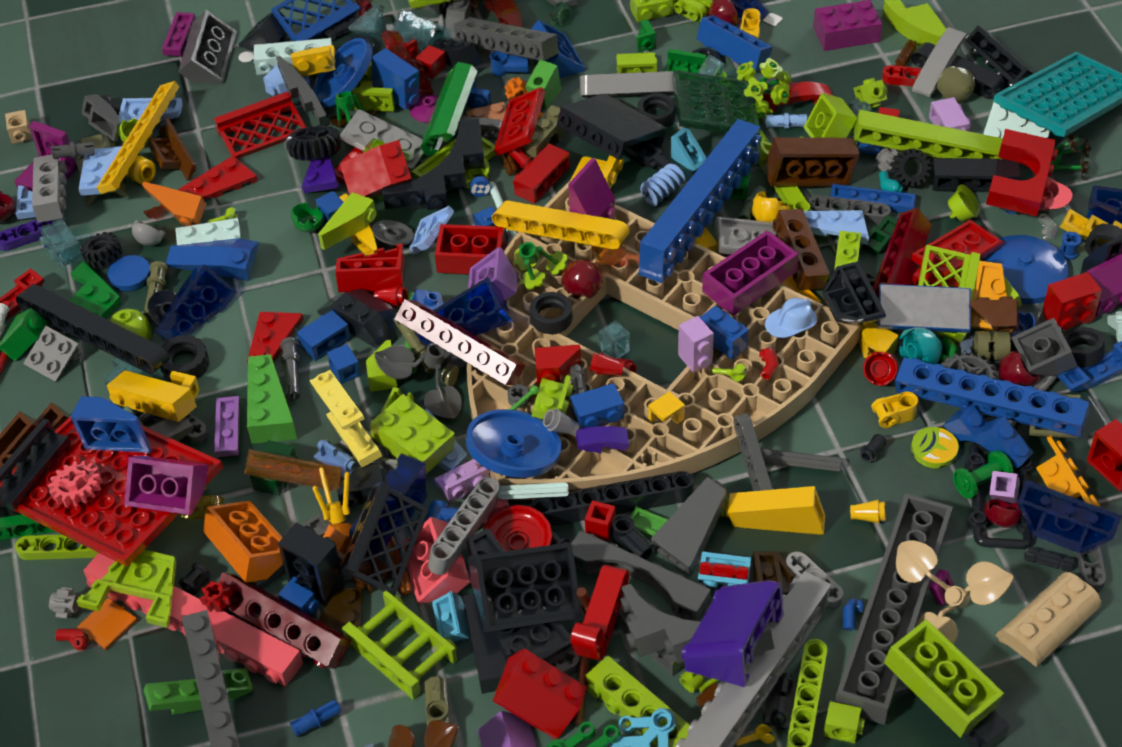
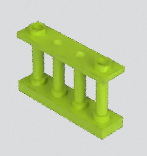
[342,590,457,700]

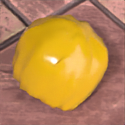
[752,191,790,223]

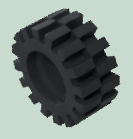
[890,149,931,187]
[80,232,122,269]

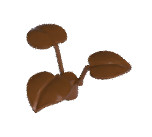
[388,720,460,747]

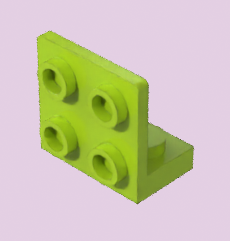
[616,53,657,74]
[352,81,396,112]

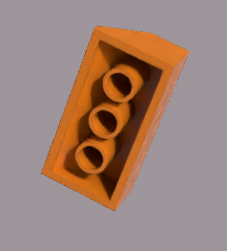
[203,501,283,583]

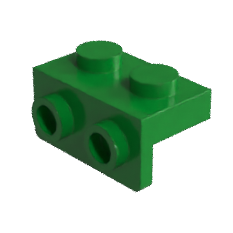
[664,49,707,86]

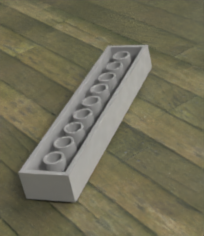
[676,571,832,747]

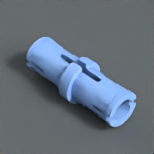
[766,113,807,129]

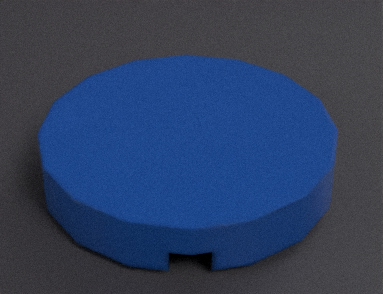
[108,255,151,291]

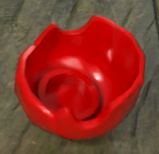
[863,352,898,386]

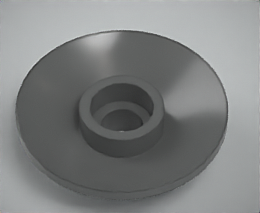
[372,220,414,246]

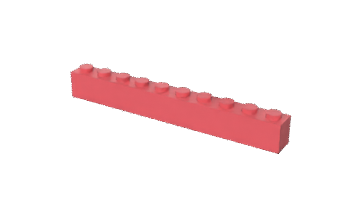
[83,553,303,687]

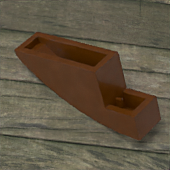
[0,402,70,458]

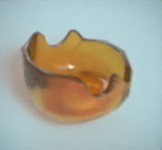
[591,242,626,266]

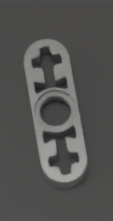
[786,552,843,609]

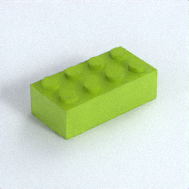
[884,619,1004,738]

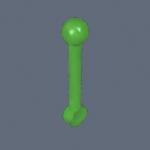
[509,386,539,410]

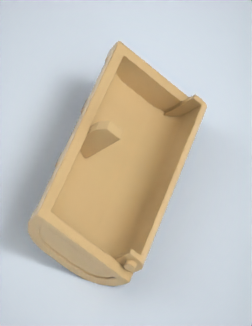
[996,572,1101,667]

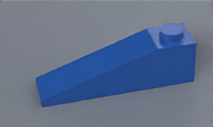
[166,238,259,281]

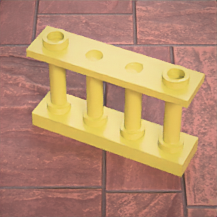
[310,370,382,467]

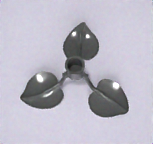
[374,343,467,420]

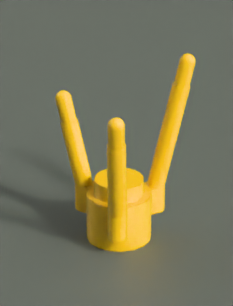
[312,467,350,524]

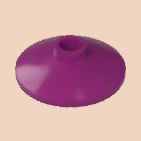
[410,95,439,123]

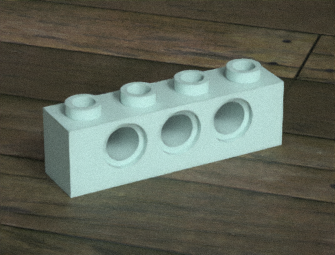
[254,38,332,75]

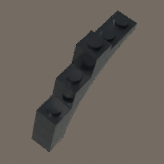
[382,119,485,210]

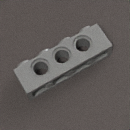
[32,154,67,223]

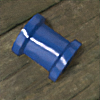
[1059,231,1081,260]

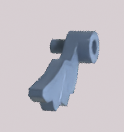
[959,335,974,355]

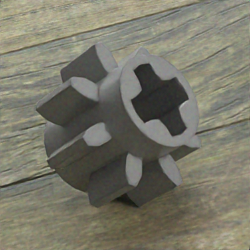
[876,147,898,172]
[49,587,79,619]

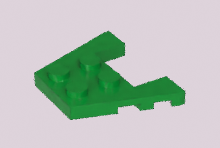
[48,261,121,325]

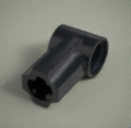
[612,515,655,560]

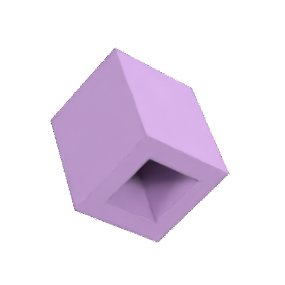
[989,471,1020,503]

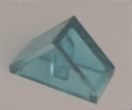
[348,4,384,37]

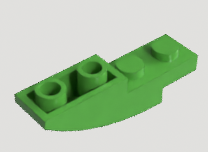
[144,668,253,715]

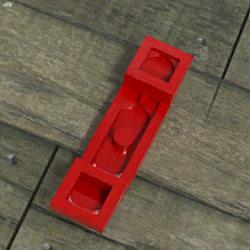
[752,82,833,112]
[0,268,45,321]

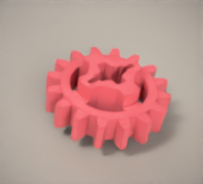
[48,461,103,507]

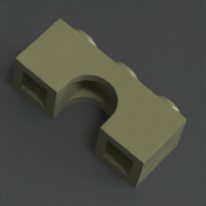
[520,105,568,160]

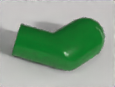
[939,337,957,365]

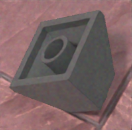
[1011,318,1077,376]

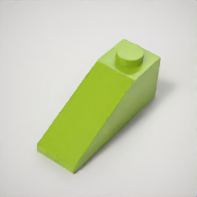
[318,192,376,250]

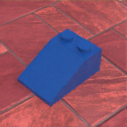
[71,396,152,453]

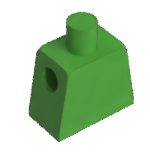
[526,60,562,109]

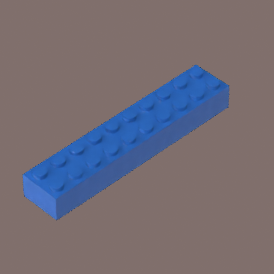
[639,119,762,284]

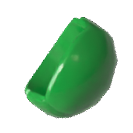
[291,202,324,232]

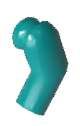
[879,171,903,192]

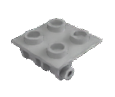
[23,326,81,382]

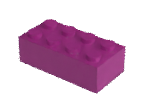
[702,230,799,316]

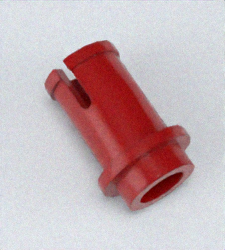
[508,147,533,169]

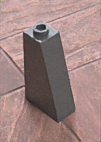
[651,477,727,577]

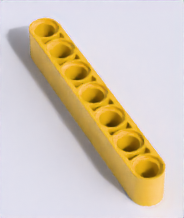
[492,201,630,250]

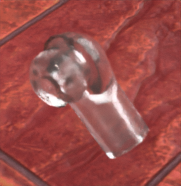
[1038,214,1058,240]

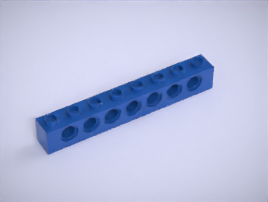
[895,358,1089,438]

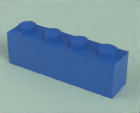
[696,15,773,72]

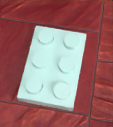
[983,103,1051,138]
[176,218,241,245]

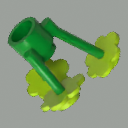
[514,242,568,290]

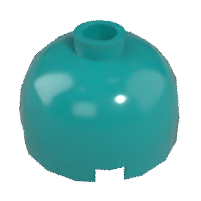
[899,327,942,365]

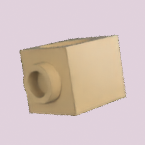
[5,110,32,144]

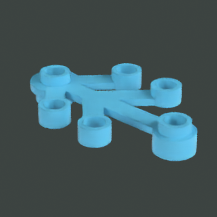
[608,708,676,747]

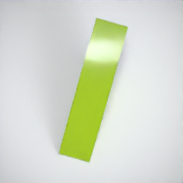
[882,0,946,45]

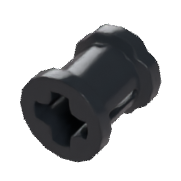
[178,562,211,595]

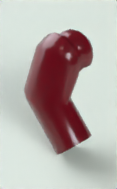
[359,0,373,24]

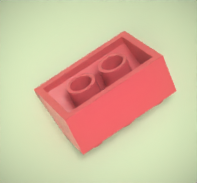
[402,517,470,604]

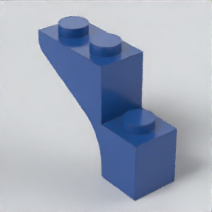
[943,404,1033,468]

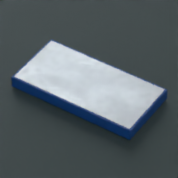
[878,284,971,333]

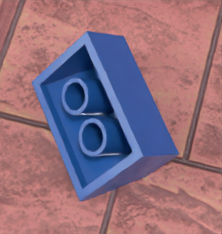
[531,20,586,78]

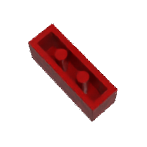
[513,144,570,204]

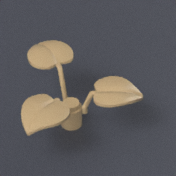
[896,541,1014,645]

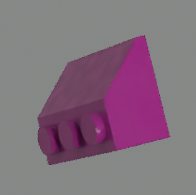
[1087,254,1122,317]
[124,456,208,515]

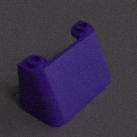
[682,580,784,687]

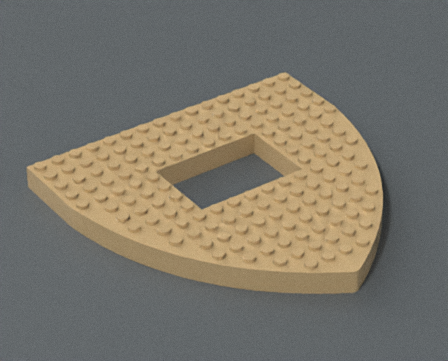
[467,182,861,500]

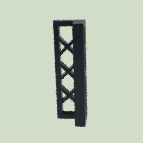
[0,418,71,510]

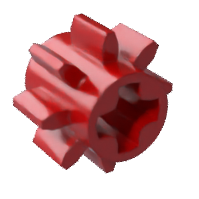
[200,581,233,612]

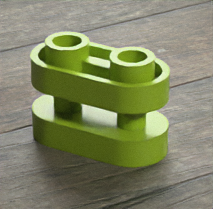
[673,0,713,22]

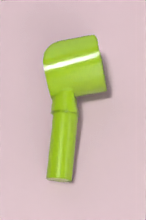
[208,207,238,223]
[712,363,747,382]

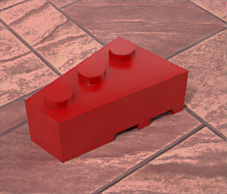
[335,243,405,292]

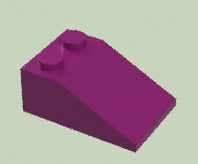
[568,158,616,219]

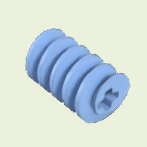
[640,164,685,207]

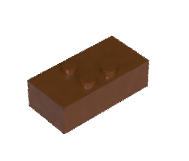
[764,137,860,186]

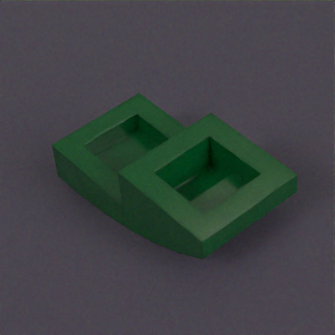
[863,215,898,254]

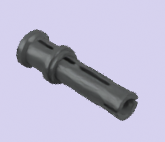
[280,337,301,400]

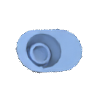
[765,298,817,338]

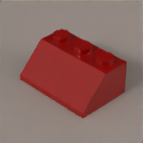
[492,648,587,740]

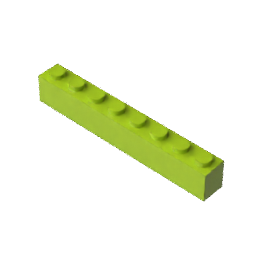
[854,110,1020,165]

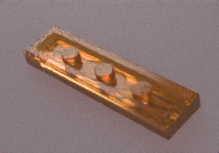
[244,449,342,492]

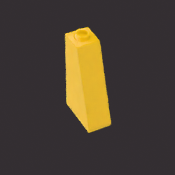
[725,486,825,535]

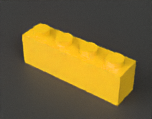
[107,370,197,422]

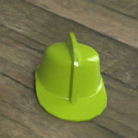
[948,184,981,222]

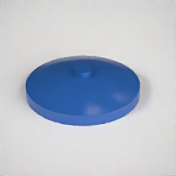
[313,38,372,107]
[980,235,1068,304]
[466,409,561,478]

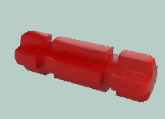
[700,562,749,580]

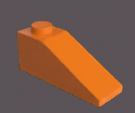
[142,181,206,226]

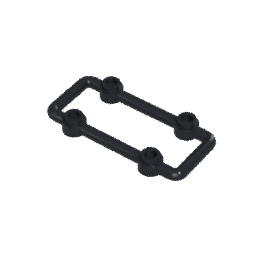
[964,442,1037,549]

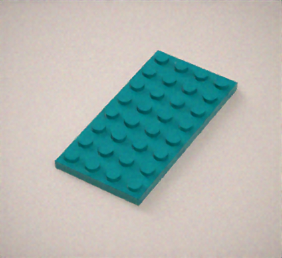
[993,52,1122,137]

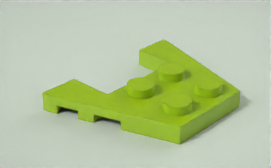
[77,550,176,628]

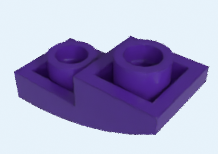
[576,426,629,453]

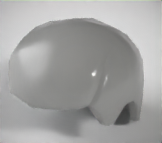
[132,220,165,246]

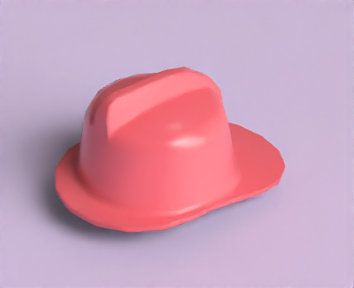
[1039,177,1073,211]

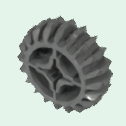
[941,352,999,396]

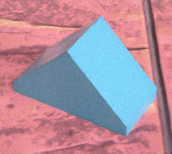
[671,126,707,171]

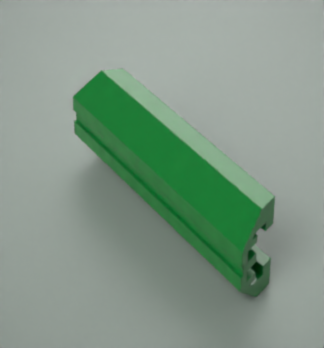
[421,62,477,157]

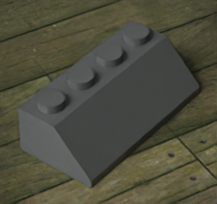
[178,10,237,84]

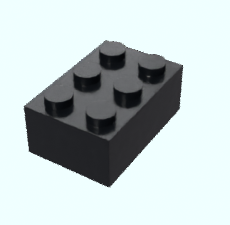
[278,522,345,606]

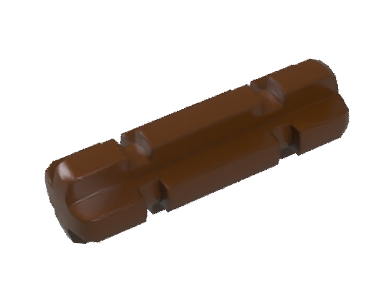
[895,39,917,66]
[499,152,518,176]

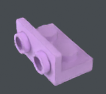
[435,459,489,503]

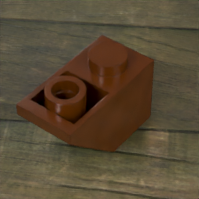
[970,296,1019,331]

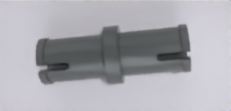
[51,142,95,159]

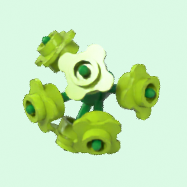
[736,58,791,118]

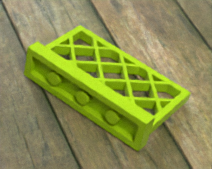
[918,245,981,343]

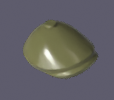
[937,66,975,103]

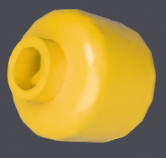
[127,156,156,184]

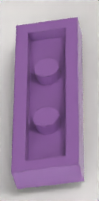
[214,396,240,457]

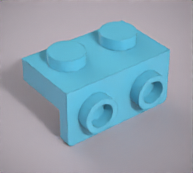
[698,552,751,588]

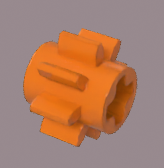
[504,77,527,100]

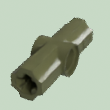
[424,676,450,726]

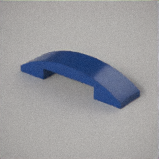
[1057,341,1122,392]

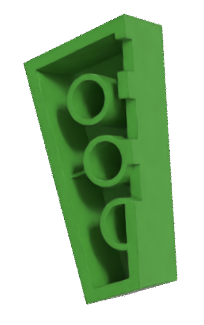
[247,354,297,444]

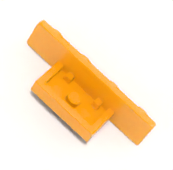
[1036,437,1101,518]

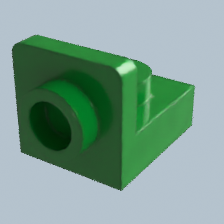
[636,19,656,52]

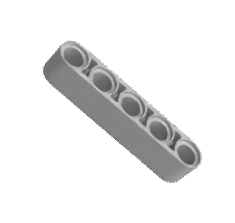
[580,71,677,97]
[428,477,500,575]

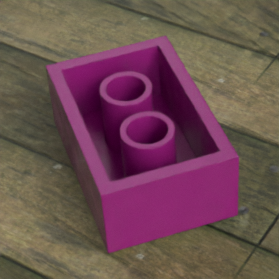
[813,0,882,51]

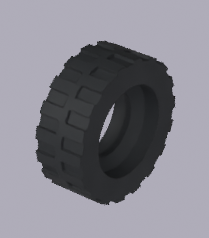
[160,335,209,382]

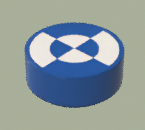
[469,176,491,197]

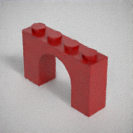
[986,129,1058,216]

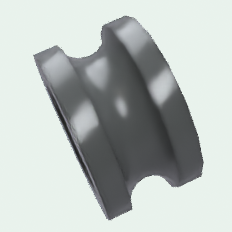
[508,384,529,408]

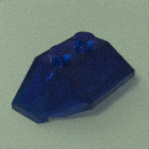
[1017,480,1122,554]

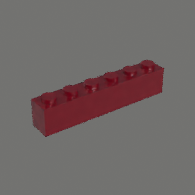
[873,208,932,300]

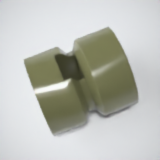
[974,331,1011,360]

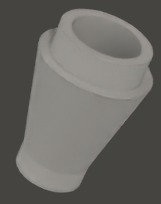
[543,409,579,436]

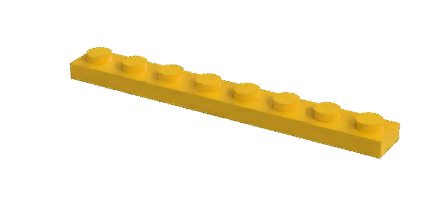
[96,81,179,194]

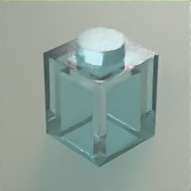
[598,320,630,358]

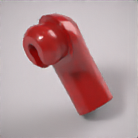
[759,347,779,380]
[56,628,88,651]

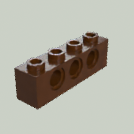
[772,209,830,290]

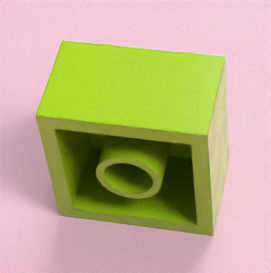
[803,93,857,138]

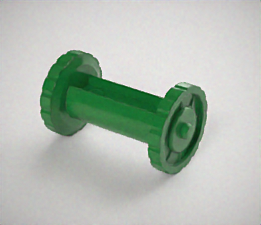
[953,450,1013,499]

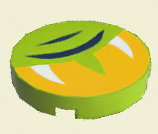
[911,427,959,469]

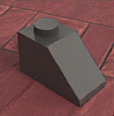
[443,0,472,40]

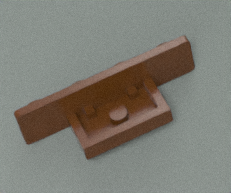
[147,118,196,180]

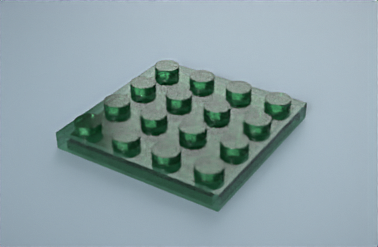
[672,70,761,133]

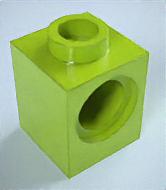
[823,701,865,744]

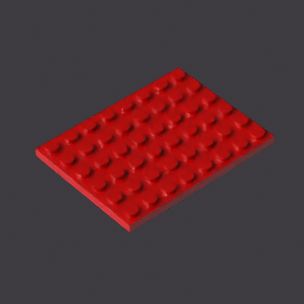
[0,416,224,567]

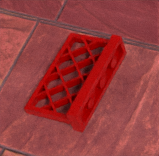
[214,91,306,159]

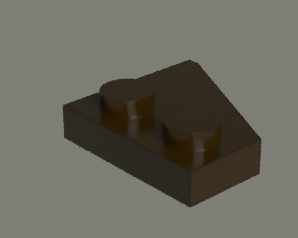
[752,551,795,595]
[318,587,363,635]

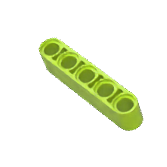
[787,639,827,747]

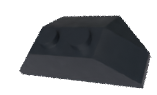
[822,261,886,327]
[317,288,397,349]

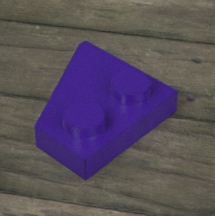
[301,157,340,193]

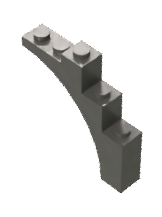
[620,584,775,664]

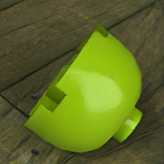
[109,308,152,341]

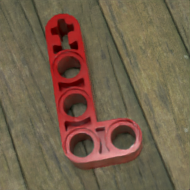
[571,565,630,661]

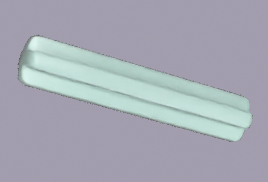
[498,482,569,500]

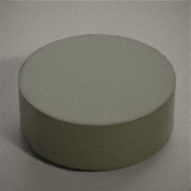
[441,363,459,386]

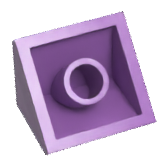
[478,711,537,747]

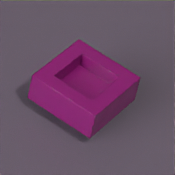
[928,569,954,605]

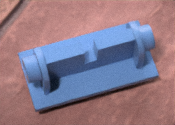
[314,439,360,478]

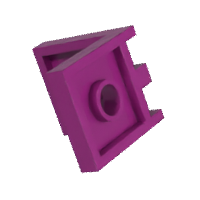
[14,121,78,191]

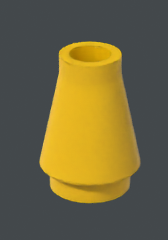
[850,499,886,524]

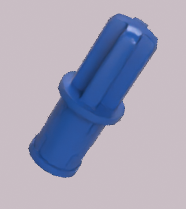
[290,700,341,737]

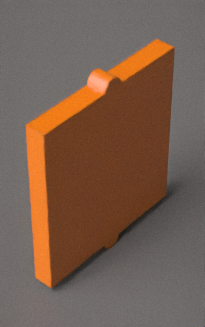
[77,598,137,650]

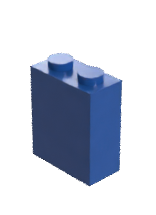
[371,48,420,110]

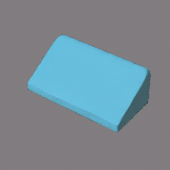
[432,591,470,642]

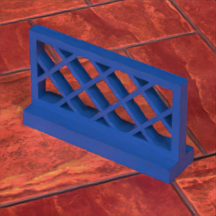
[271,0,360,41]

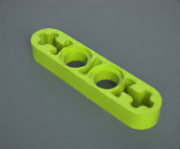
[15,535,98,560]

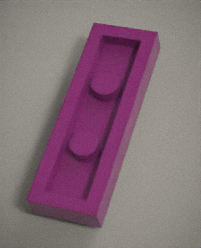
[162,12,196,56]

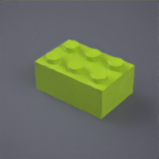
[371,394,455,478]

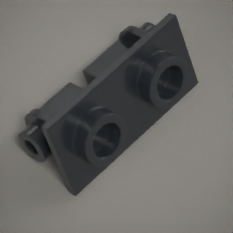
[764,673,798,729]

